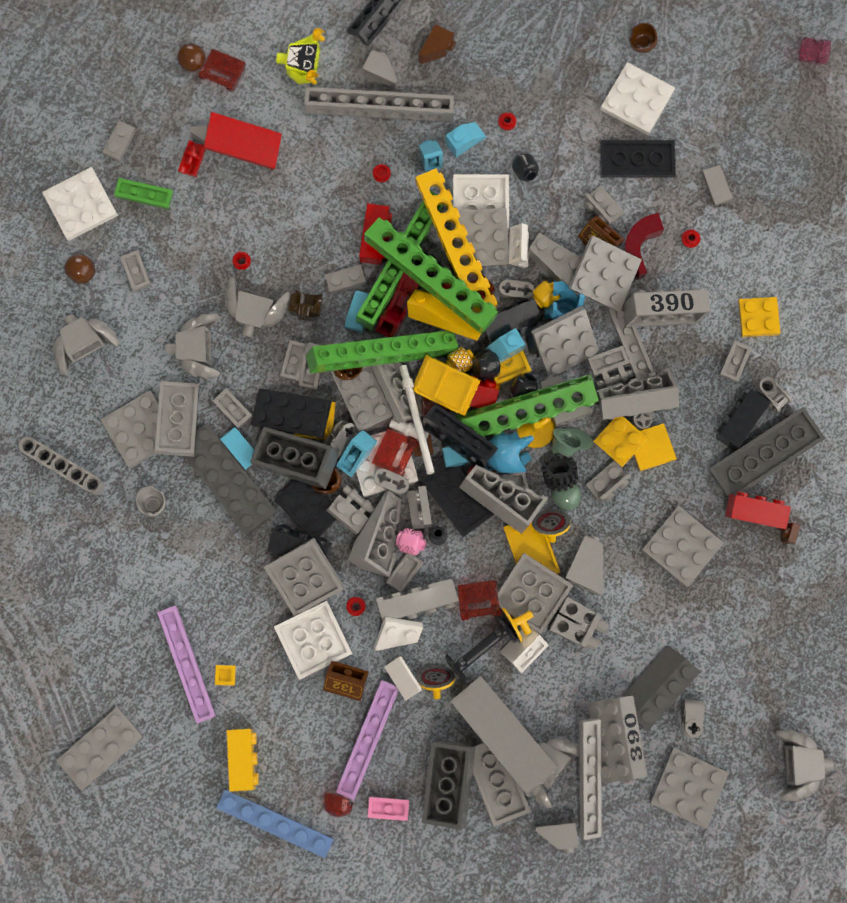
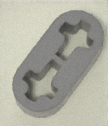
[499,280,534,300]
[374,469,409,495]

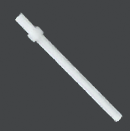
[399,365,435,475]

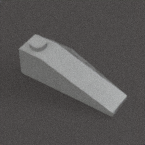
[348,490,401,577]

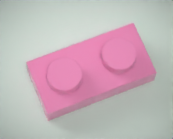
[368,797,409,821]

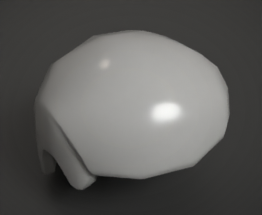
[135,486,166,517]

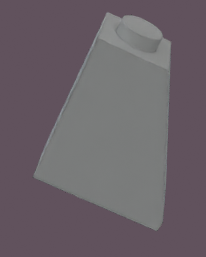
[539,375,593,428]
[564,535,603,596]

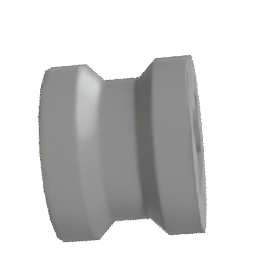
[631,413,652,431]

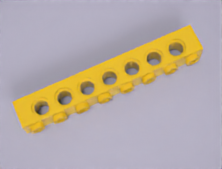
[414,168,498,313]

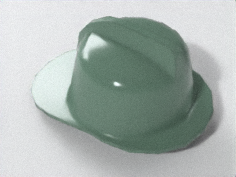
[551,428,593,457]

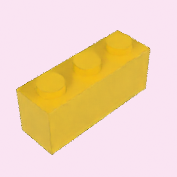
[227,729,259,792]

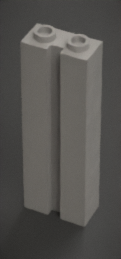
[450,676,559,797]

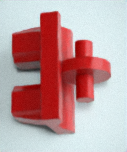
[178,140,206,177]

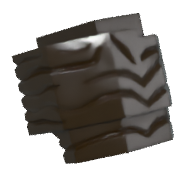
[288,290,323,321]

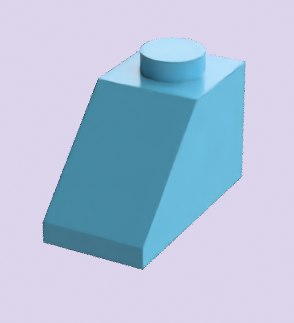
[446,122,486,158]
[419,140,443,172]
[485,328,526,363]
[336,430,378,477]

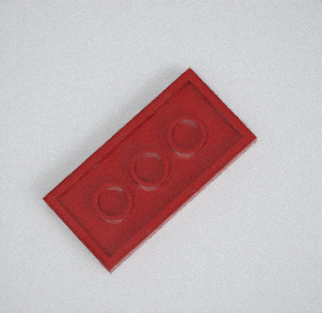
[203,112,282,170]

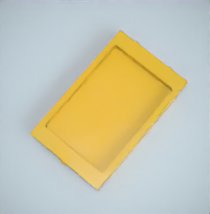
[413,355,480,416]
[503,522,561,574]

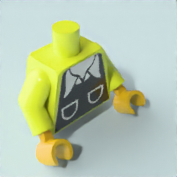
[276,28,325,85]

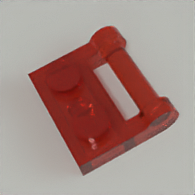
[199,49,246,92]
[372,428,419,477]
[458,580,501,621]

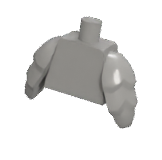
[225,276,291,338]
[166,313,221,379]
[53,314,120,375]
[775,729,834,802]
[533,738,579,809]

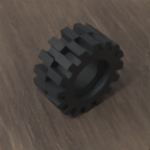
[542,456,579,492]

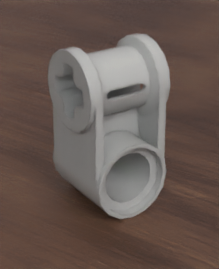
[755,377,792,414]
[323,421,357,459]
[681,699,705,738]

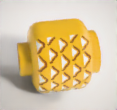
[446,347,474,373]

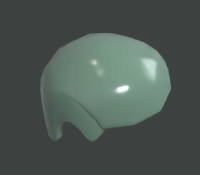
[551,484,581,511]

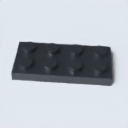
[600,140,676,178]
[250,388,332,439]
[417,457,494,538]

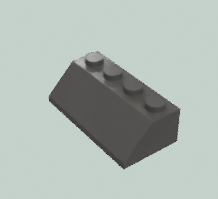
[622,646,701,731]

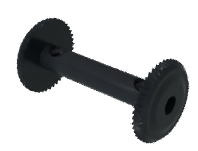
[445,615,517,683]

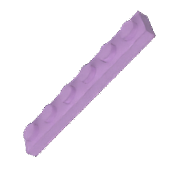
[157,605,216,724]
[336,680,399,800]

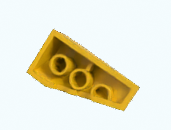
[407,289,481,341]

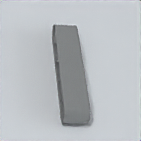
[19,437,105,495]

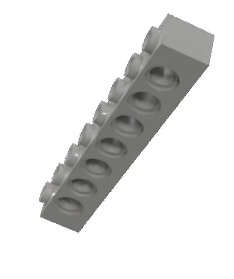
[304,87,454,122]

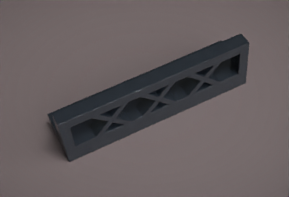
[346,0,405,46]
[422,404,498,469]

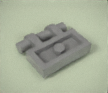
[587,346,634,388]
[326,485,375,535]

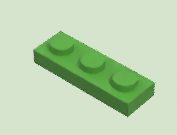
[114,178,174,210]

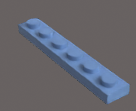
[217,789,334,858]

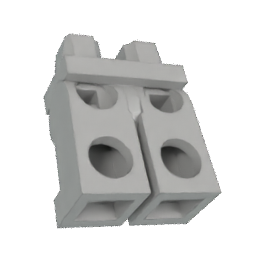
[548,596,609,650]

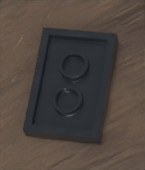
[274,480,337,538]

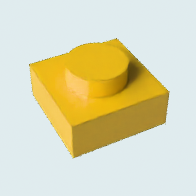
[215,665,236,686]

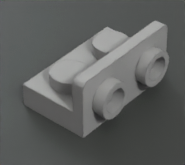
[583,185,625,226]
[585,460,631,503]
[407,486,432,529]

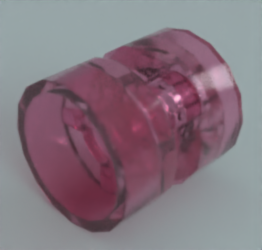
[799,37,831,65]

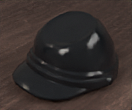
[472,349,501,380]

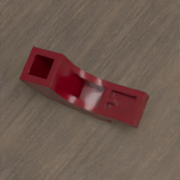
[623,212,664,280]
[375,272,419,338]

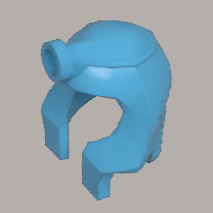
[544,281,585,320]
[486,430,534,473]

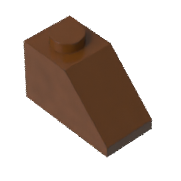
[418,24,456,64]

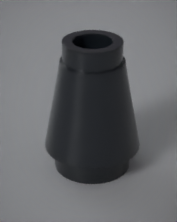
[428,526,448,545]

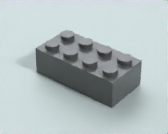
[250,427,339,489]
[422,740,476,830]

